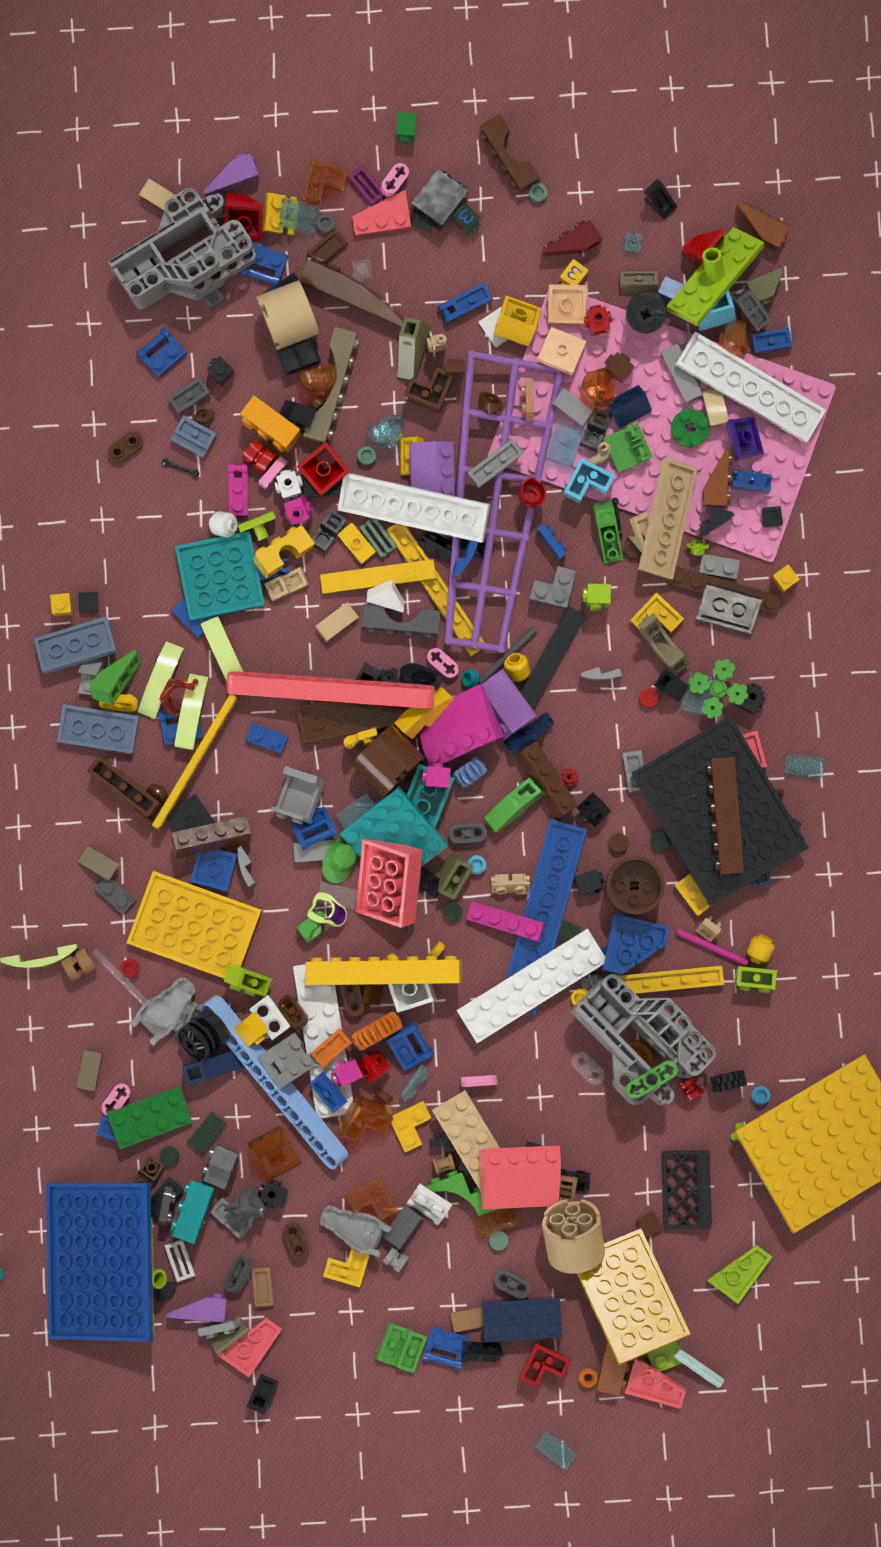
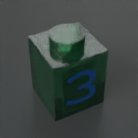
[452,203,481,235]

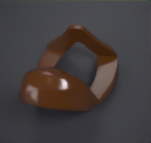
[134,784,169,822]

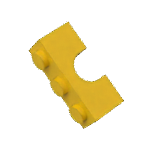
[253,525,315,579]

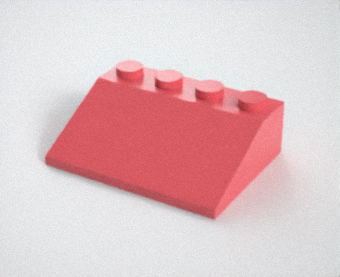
[355,839,423,928]
[479,1146,561,1210]

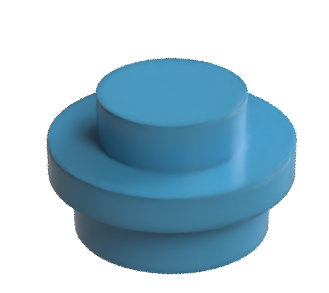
[751,1086,771,1105]

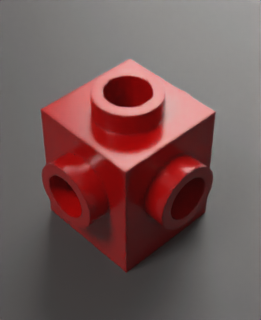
[584,305,612,336]
[358,1050,391,1084]

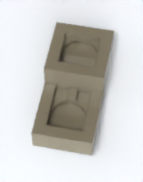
[78,845,120,881]

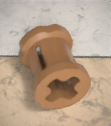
[433,1154,456,1175]

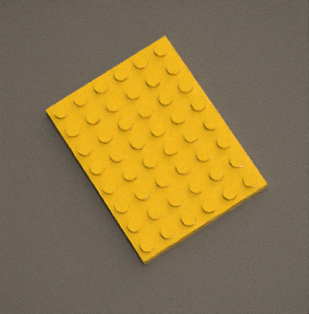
[734,1054,881,1233]

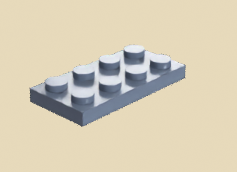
[34,616,117,675]
[57,704,139,754]

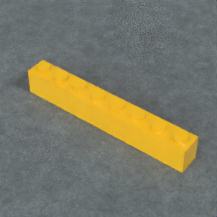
[306,956,462,985]

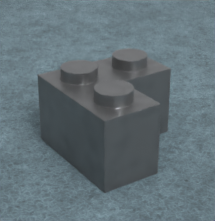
[529,566,576,610]
[202,1144,240,1189]

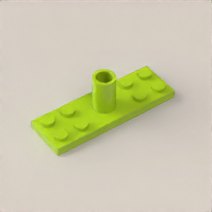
[666,227,765,326]

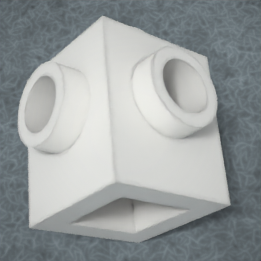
[275,470,303,501]

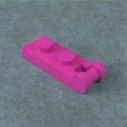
[228,463,248,516]

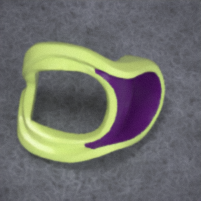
[307,892,347,927]

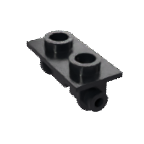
[419,531,452,563]
[560,1169,590,1191]
[461,1341,504,1362]

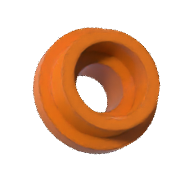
[578,1368,598,1388]

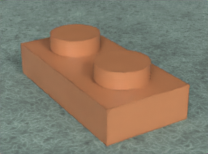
[522,378,534,421]

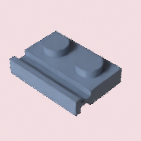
[170,415,217,458]

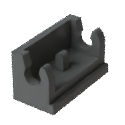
[732,289,772,332]
[383,1205,425,1250]

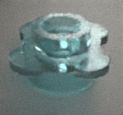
[623,232,643,252]

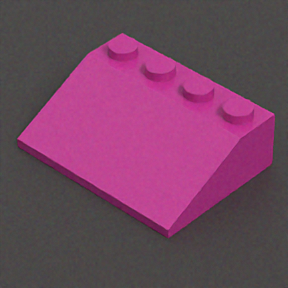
[419,684,504,767]

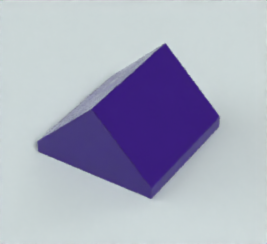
[726,417,764,461]

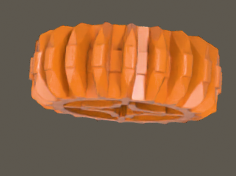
[352,1012,403,1051]

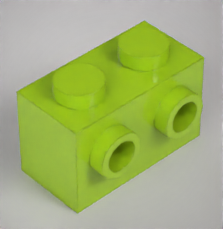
[582,583,611,611]
[224,963,272,997]
[735,966,777,993]

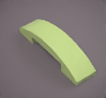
[201,616,243,681]
[138,641,184,719]
[174,674,209,750]
[0,944,79,968]

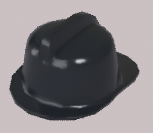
[400,663,442,690]

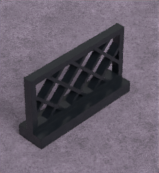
[662,1150,712,1229]

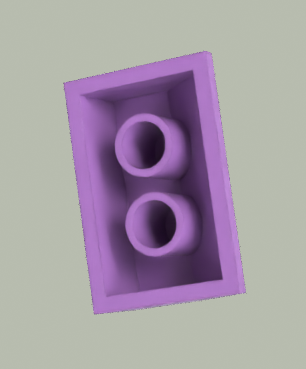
[409,441,455,496]
[482,669,537,740]

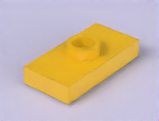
[337,523,376,565]

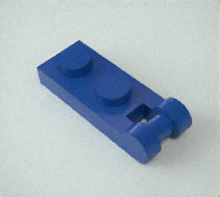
[437,283,493,324]

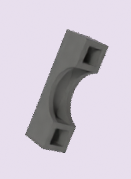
[362,604,440,638]

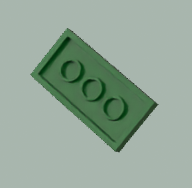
[106,1086,193,1150]

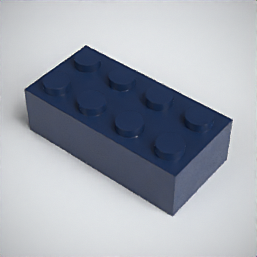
[482,1296,562,1342]

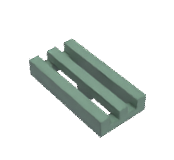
[359,518,397,558]

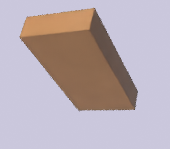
[251,1266,274,1307]
[450,1307,484,1333]

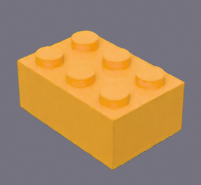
[240,395,302,453]

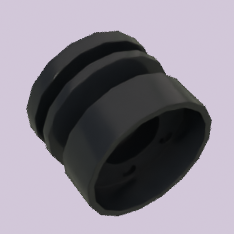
[626,290,667,334]
[177,1010,229,1061]

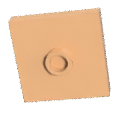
[548,284,587,324]
[537,327,586,375]

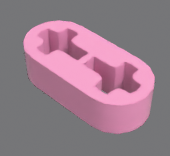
[380,163,409,197]
[258,456,289,490]
[427,648,459,679]
[461,1075,498,1087]
[102,1083,131,1116]

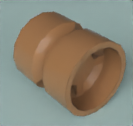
[61,948,97,982]

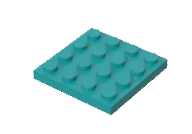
[175,531,265,621]
[340,786,448,867]

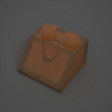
[247,1125,302,1181]

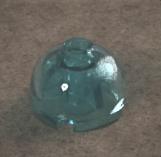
[366,414,405,448]

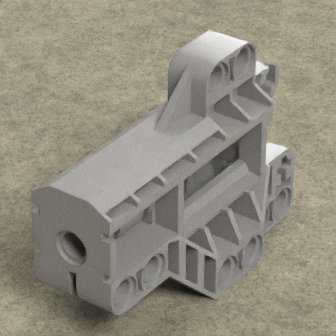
[108,188,257,309]
[570,974,716,1105]

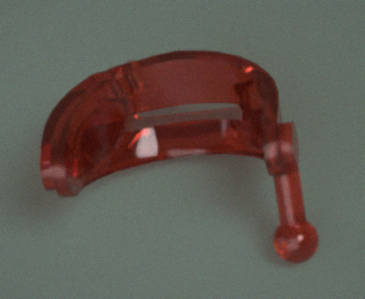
[159,679,199,716]

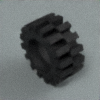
[710,1070,747,1093]

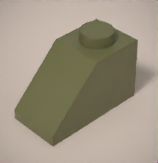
[745,268,783,306]
[438,852,474,900]

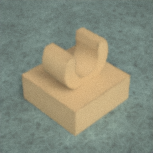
[696,916,721,942]

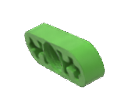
[626,1060,678,1099]

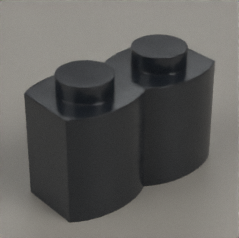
[277,339,321,376]

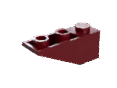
[542,220,602,257]

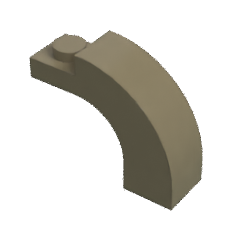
[638,613,690,676]

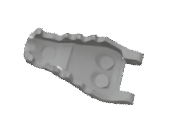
[129,977,195,1046]
[320,1205,393,1258]

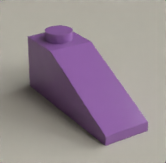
[204,153,259,197]
[166,1293,228,1322]

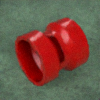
[677,1076,703,1101]

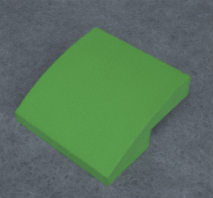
[375,1322,427,1373]

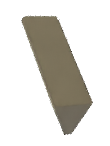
[619,271,658,295]
[77,1050,103,1091]
[211,1318,249,1354]

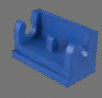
[731,470,772,494]

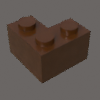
[404,367,454,413]

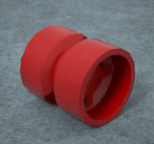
[242,439,278,474]

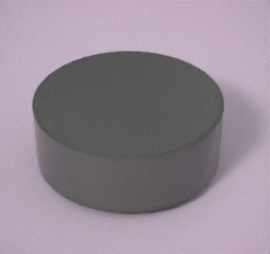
[316,214,335,234]

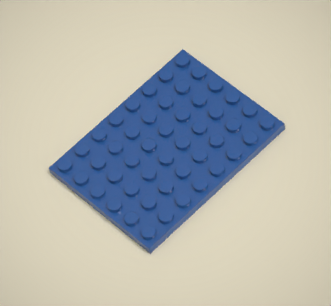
[46,1183,153,1342]

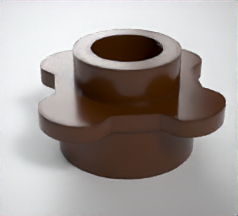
[192,405,215,427]

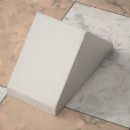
[366,579,404,612]

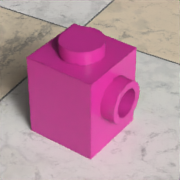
[422,763,451,789]
[331,1059,363,1087]

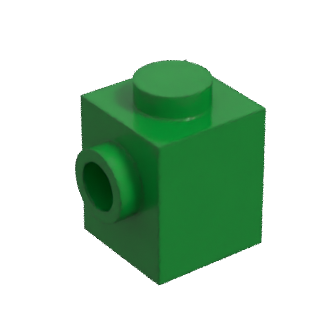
[396,112,417,143]

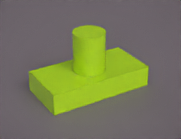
[238,511,276,541]

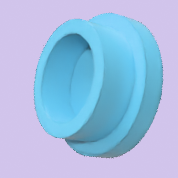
[468,855,486,875]

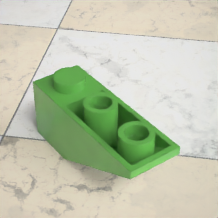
[592,499,623,564]

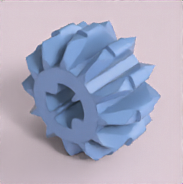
[453,757,487,787]

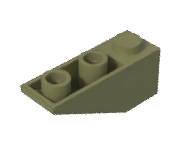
[397,317,431,380]

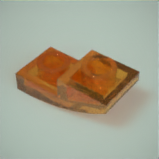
[473,1208,518,1238]

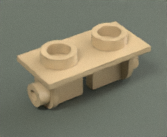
[426,331,447,357]
[491,873,530,895]

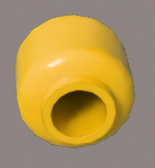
[504,653,531,682]
[746,934,775,964]

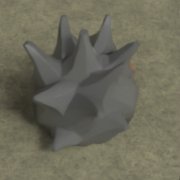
[224,1187,266,1231]

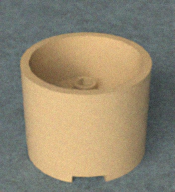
[256,280,320,350]
[542,1199,605,1274]

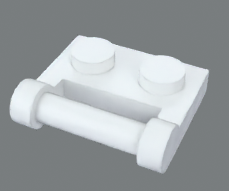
[406,1184,452,1225]

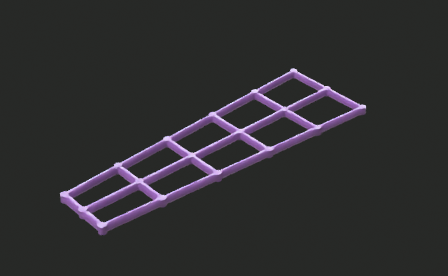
[444,351,564,653]

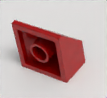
[225,193,263,241]
[682,228,726,267]
[297,442,350,496]

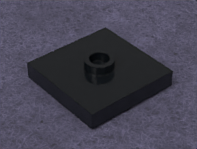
[166,794,215,832]

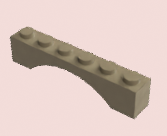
[303,327,360,444]

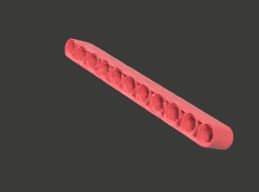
[227,671,435,708]

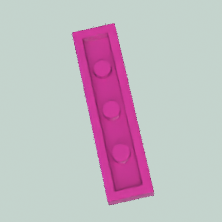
[466,901,545,942]

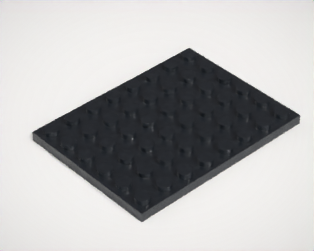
[631,715,809,906]

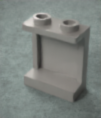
[270,766,326,825]

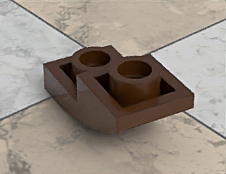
[131,1155,165,1187]

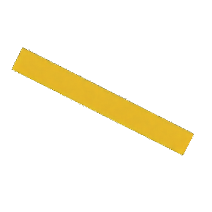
[386,523,485,657]
[152,694,237,830]

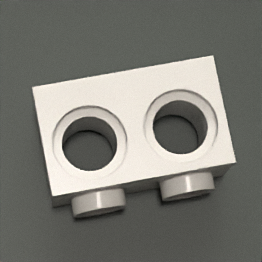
[249,995,291,1040]

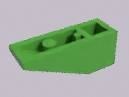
[89,650,142,705]

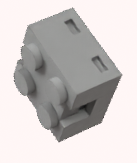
[258,1033,317,1090]

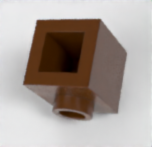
[604,352,635,384]

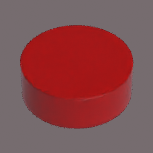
[639,688,659,708]

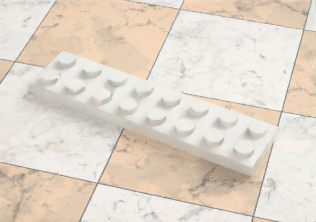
[675,332,826,443]
[338,473,491,543]
[457,929,605,1043]
[293,960,355,1118]

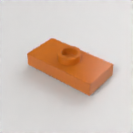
[310,1028,352,1068]

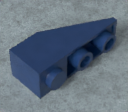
[182,1051,244,1085]

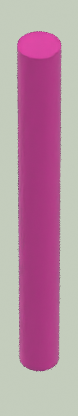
[676,928,749,967]

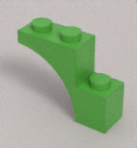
[426,1170,496,1216]

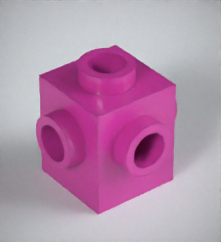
[284,494,313,526]

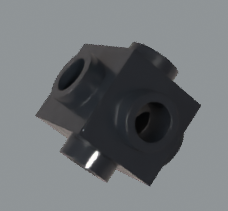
[736,683,766,715]
[576,792,611,827]
[258,1179,289,1209]

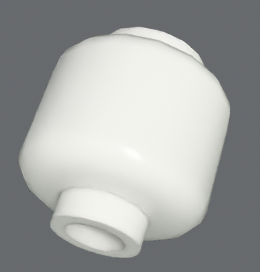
[209,511,238,538]

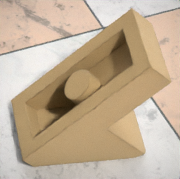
[629,512,650,553]

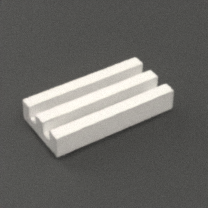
[164,1240,196,1282]

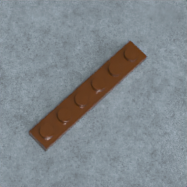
[666,566,782,615]

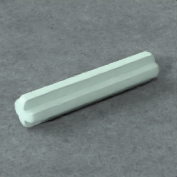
[674,1349,724,1388]

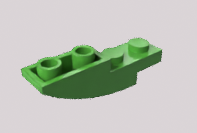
[484,777,545,833]

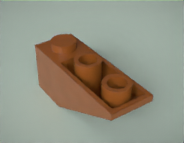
[736,202,790,251]
[703,448,732,508]

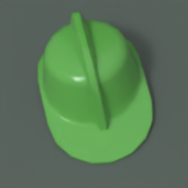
[322,838,357,883]

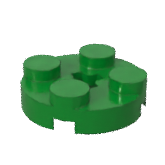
[671,409,709,448]

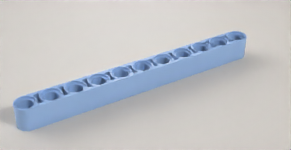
[200,995,348,1169]

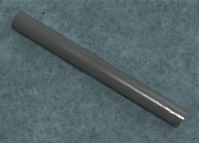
[479,627,537,684]

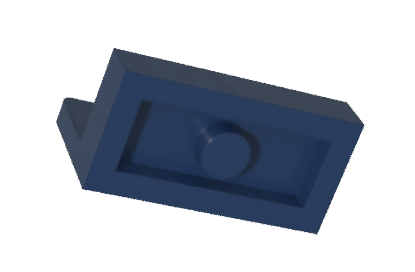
[605,385,652,428]

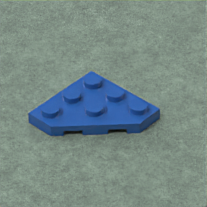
[602,914,670,975]

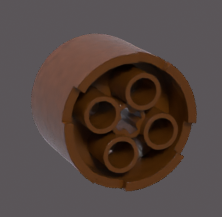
[352,724,425,797]
[605,856,665,915]

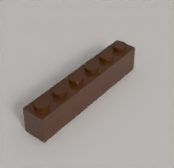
[707,757,744,876]

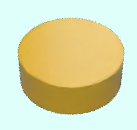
[428,941,445,957]
[571,988,588,1005]

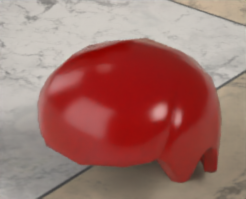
[517,477,546,508]

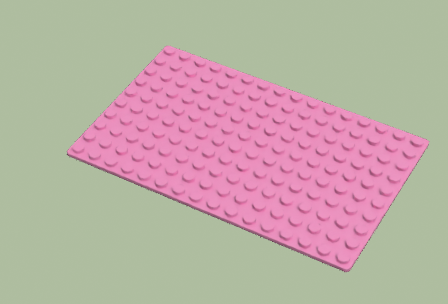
[487,288,836,562]

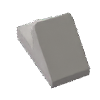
[78,658,105,696]

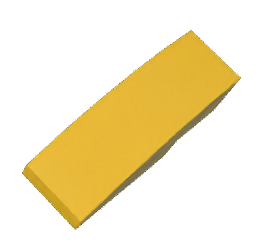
[394,687,454,739]

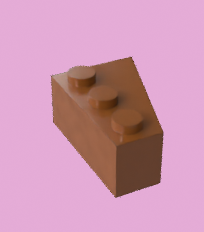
[597,1341,631,1396]

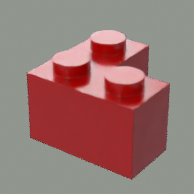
[519,1341,571,1387]

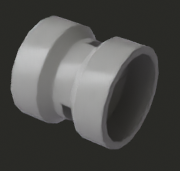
[383,1246,409,1273]

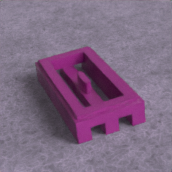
[348,165,385,207]

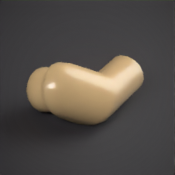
[589,442,610,466]

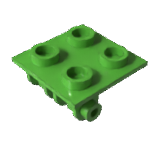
[603,423,653,473]

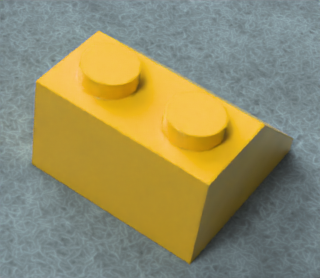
[493,295,541,346]

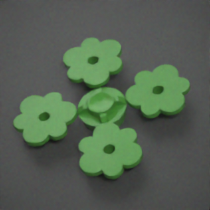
[689,659,748,719]

